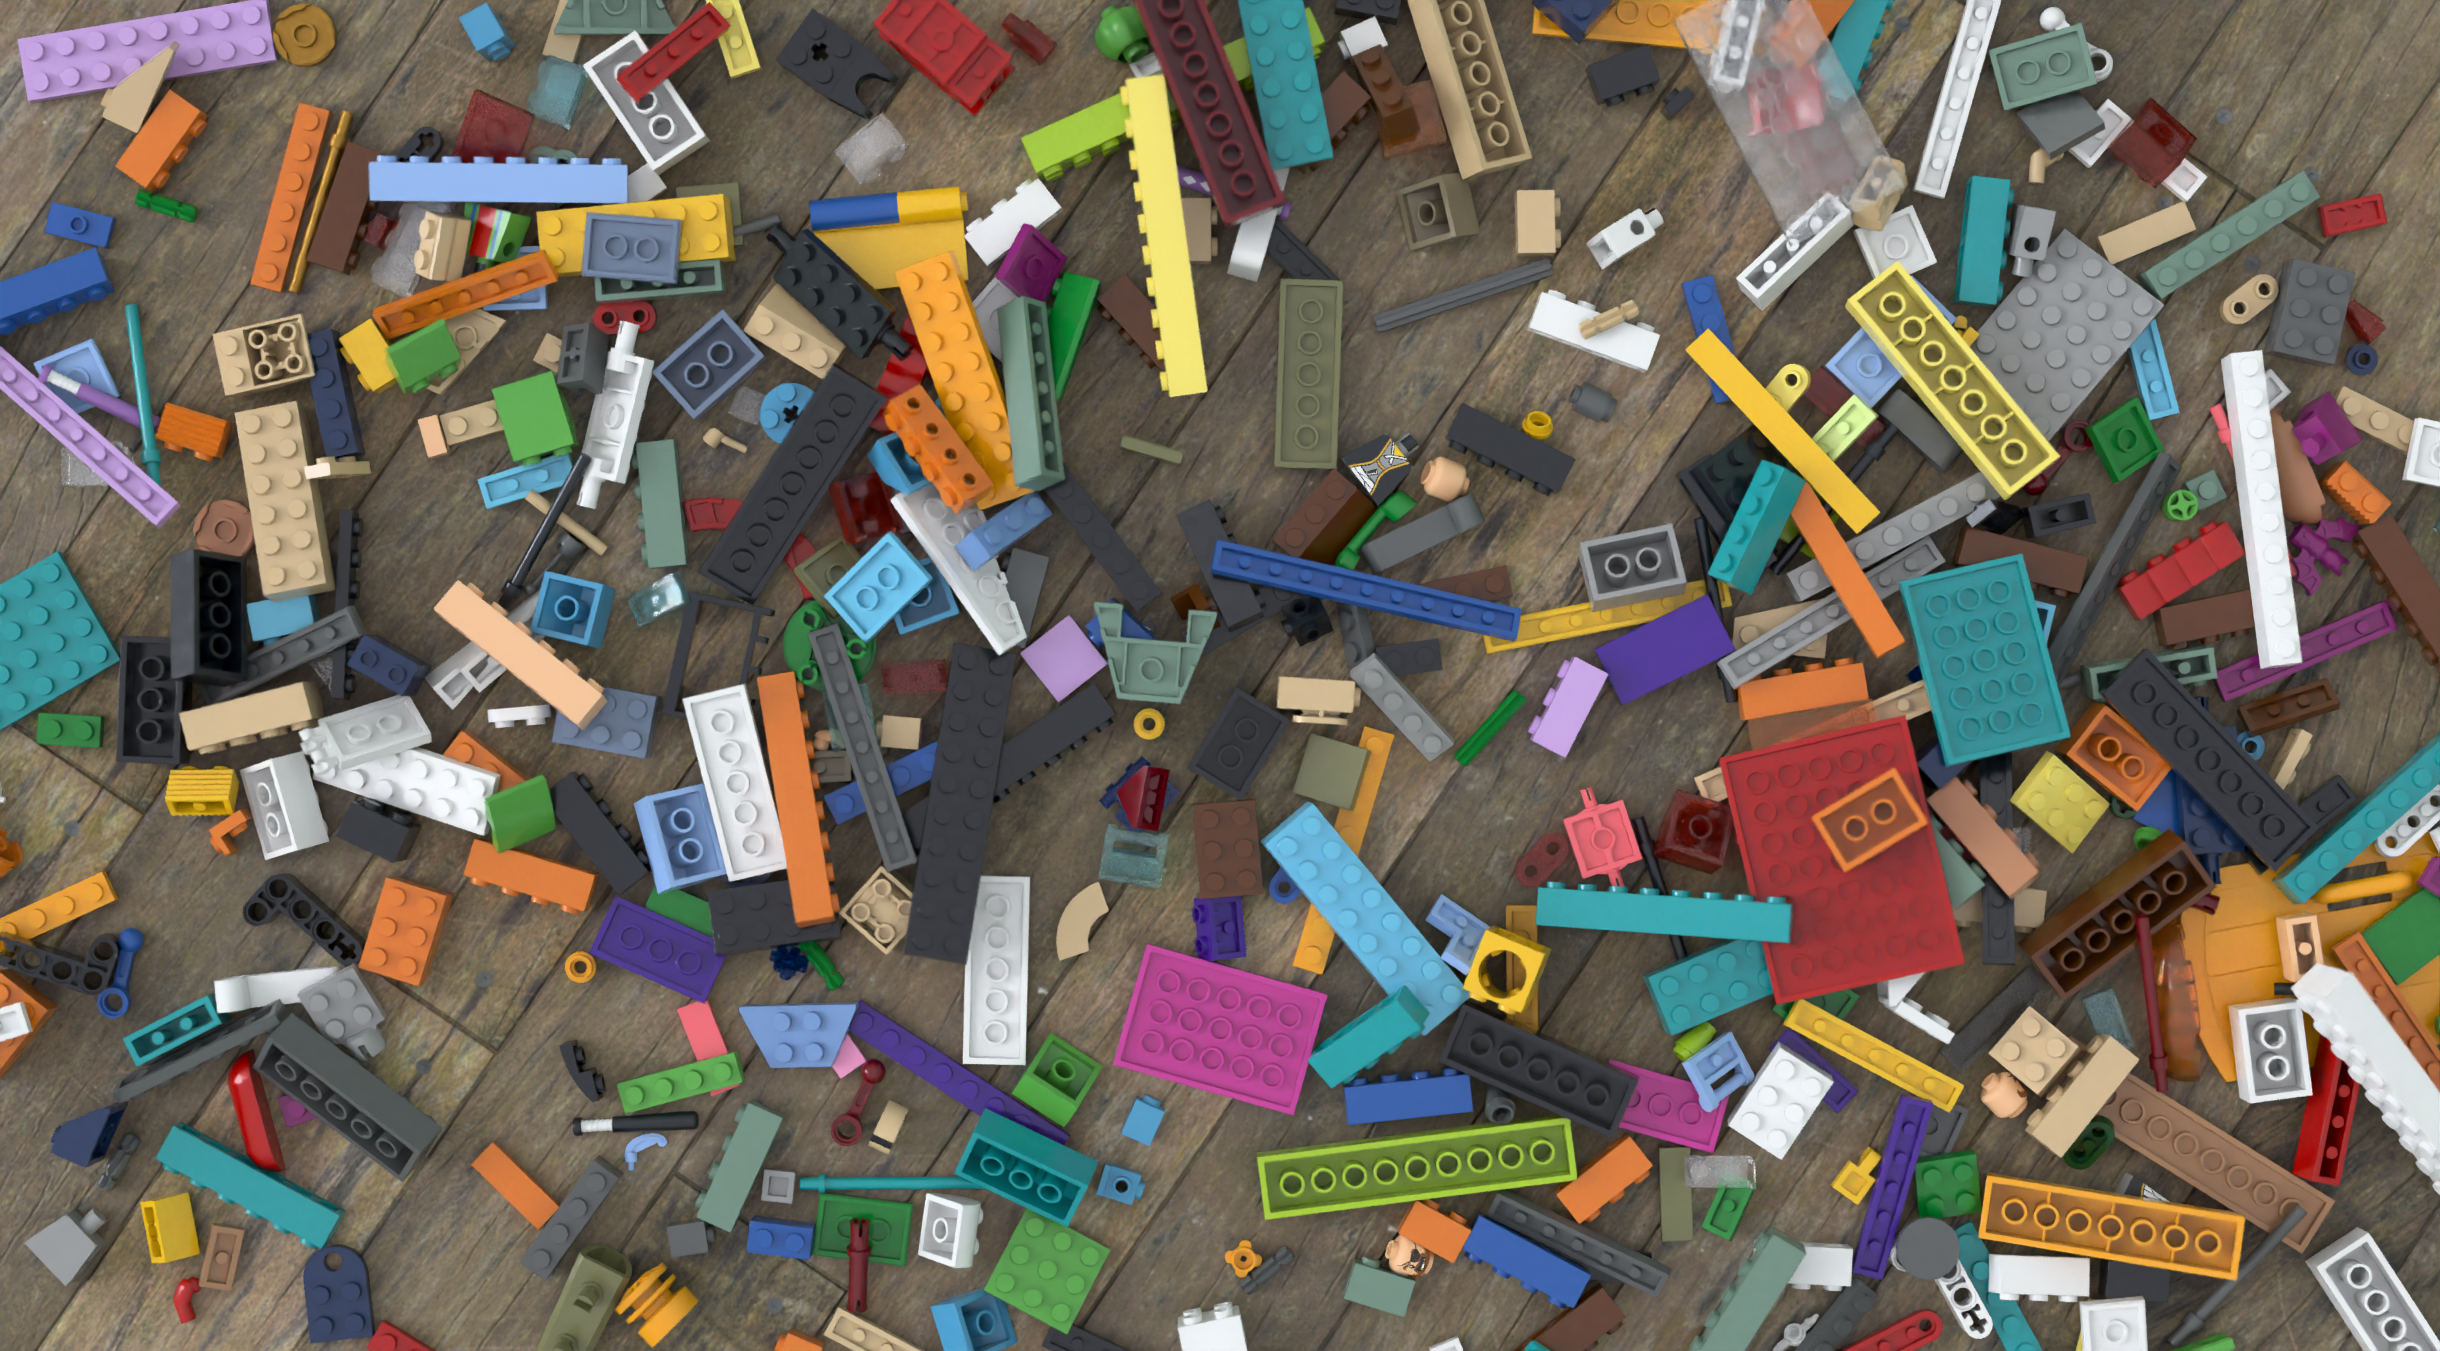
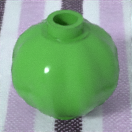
[1095,5,1150,64]

